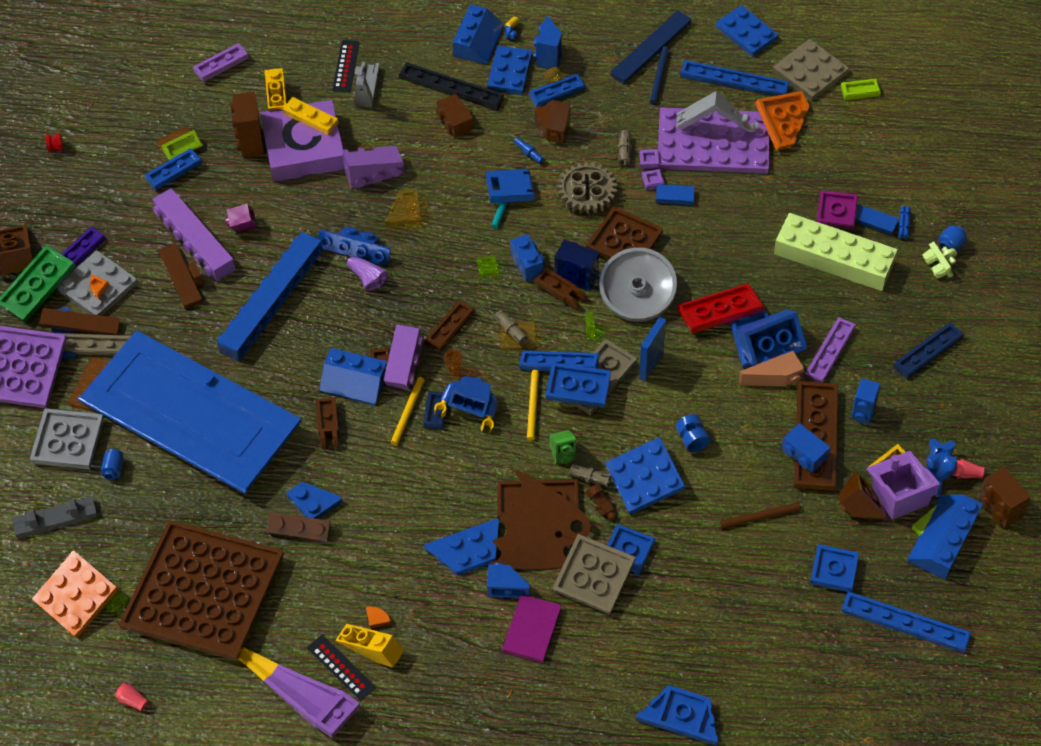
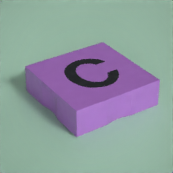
[260,100,345,182]

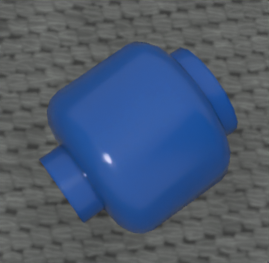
[938,225,967,252]

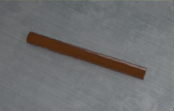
[719,502,800,529]

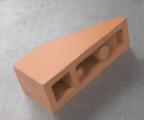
[739,351,804,386]

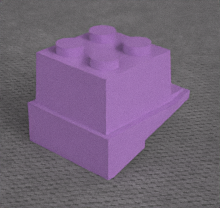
[866,451,940,520]

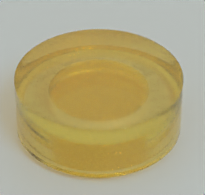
[543,67,561,84]

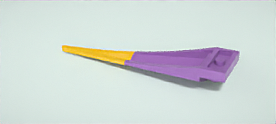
[239,647,360,738]

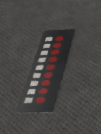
[332,40,359,92]
[307,635,376,700]

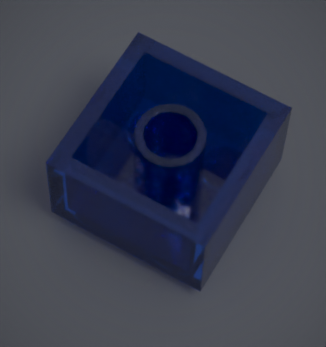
[554,239,599,292]

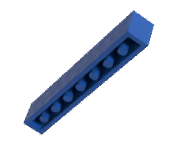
[217,232,323,362]

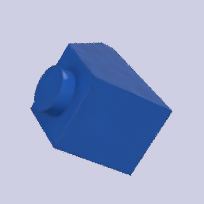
[487,563,530,598]

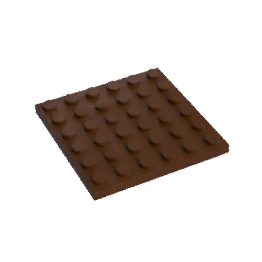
[118,520,285,661]

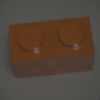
[435,94,474,138]

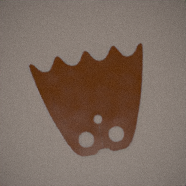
[489,471,591,569]

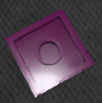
[816,190,858,230]

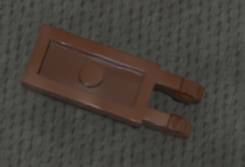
[534,267,587,310]
[315,397,339,450]

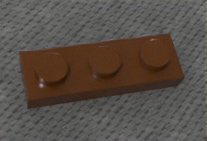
[266,512,331,541]

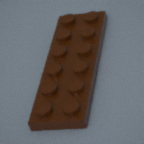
[794,381,838,491]

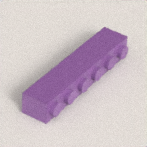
[152,188,235,282]

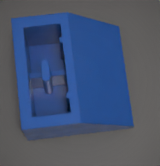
[534,16,562,71]

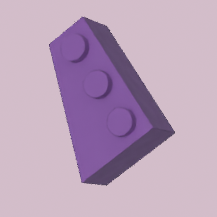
[342,146,405,189]
[383,324,424,390]

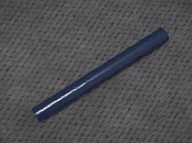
[650,46,669,105]

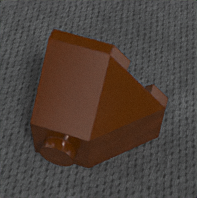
[534,100,571,144]
[839,471,886,519]

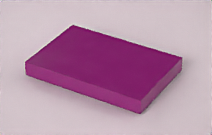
[502,594,561,663]

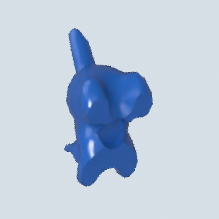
[926,438,957,497]

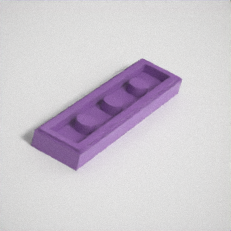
[804,317,856,383]

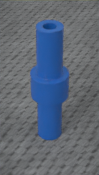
[514,137,544,164]

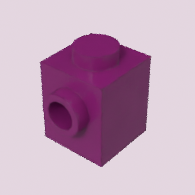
[226,204,257,233]

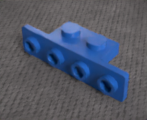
[318,227,391,266]

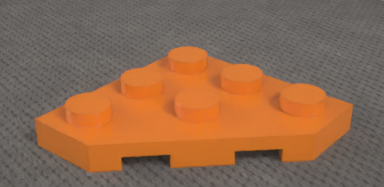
[755,91,810,150]

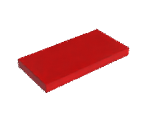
[677,283,764,334]

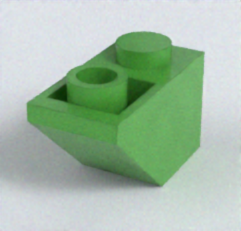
[549,430,576,465]

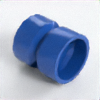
[675,414,711,452]

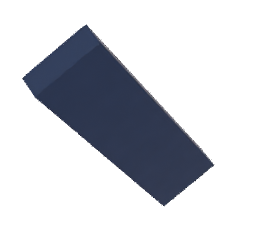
[893,322,964,380]

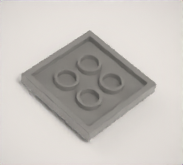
[56,250,138,316]
[30,409,104,470]

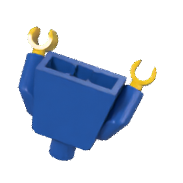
[434,376,497,433]

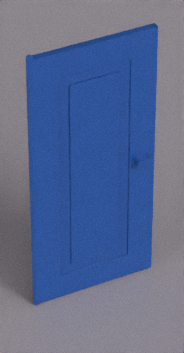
[77,330,302,494]

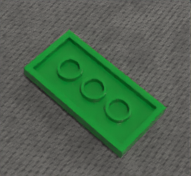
[0,245,76,323]

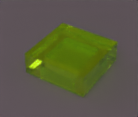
[476,256,498,277]
[585,311,595,339]

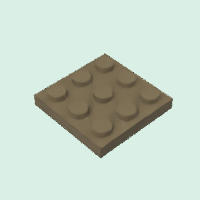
[772,39,849,101]
[552,534,636,615]

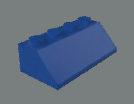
[907,495,983,580]

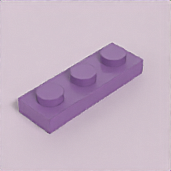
[193,43,249,82]

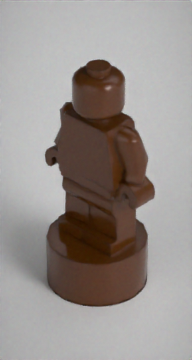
[586,484,616,521]

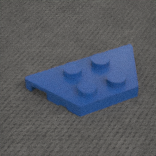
[424,518,499,576]
[636,685,718,746]

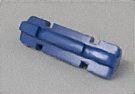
[898,206,911,240]

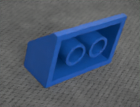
[452,4,504,65]
[735,309,807,366]
[319,348,387,406]

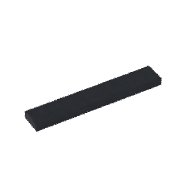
[399,62,504,111]

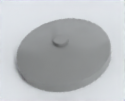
[599,248,677,322]

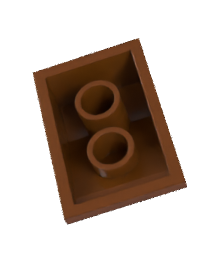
[0,225,33,276]

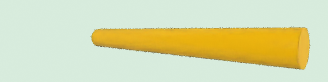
[527,370,539,441]
[390,377,425,446]

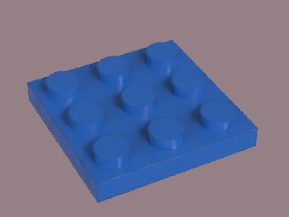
[605,437,686,515]

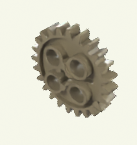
[557,162,618,215]

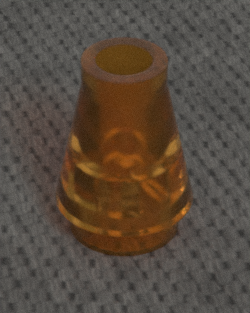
[443,349,463,375]

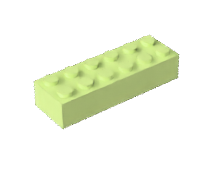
[774,213,898,291]

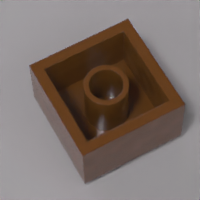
[978,467,1030,529]

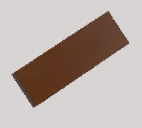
[425,300,475,352]

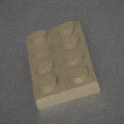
[571,339,637,416]

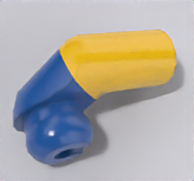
[505,16,520,40]

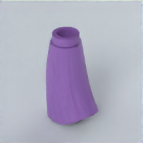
[347,256,388,290]

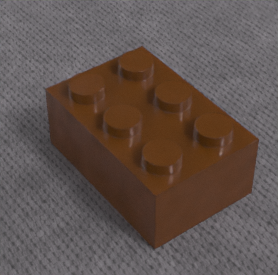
[230,92,265,158]

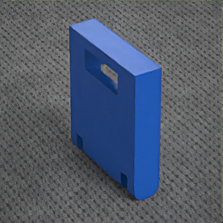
[486,169,535,203]

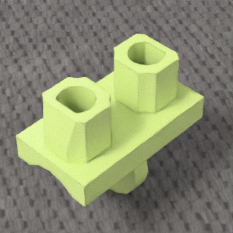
[922,242,957,279]

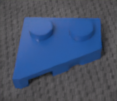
[286,482,343,519]

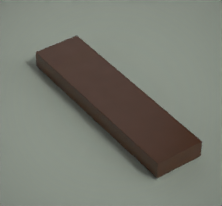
[158,243,203,309]
[39,308,121,335]

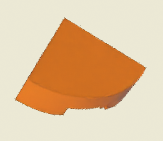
[90,275,110,299]
[366,606,391,629]

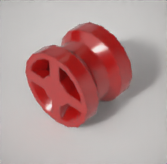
[45,133,64,153]

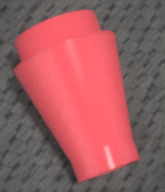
[952,459,984,479]
[115,682,149,711]

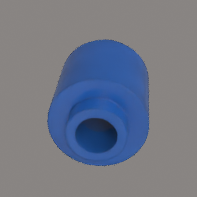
[100,449,124,480]

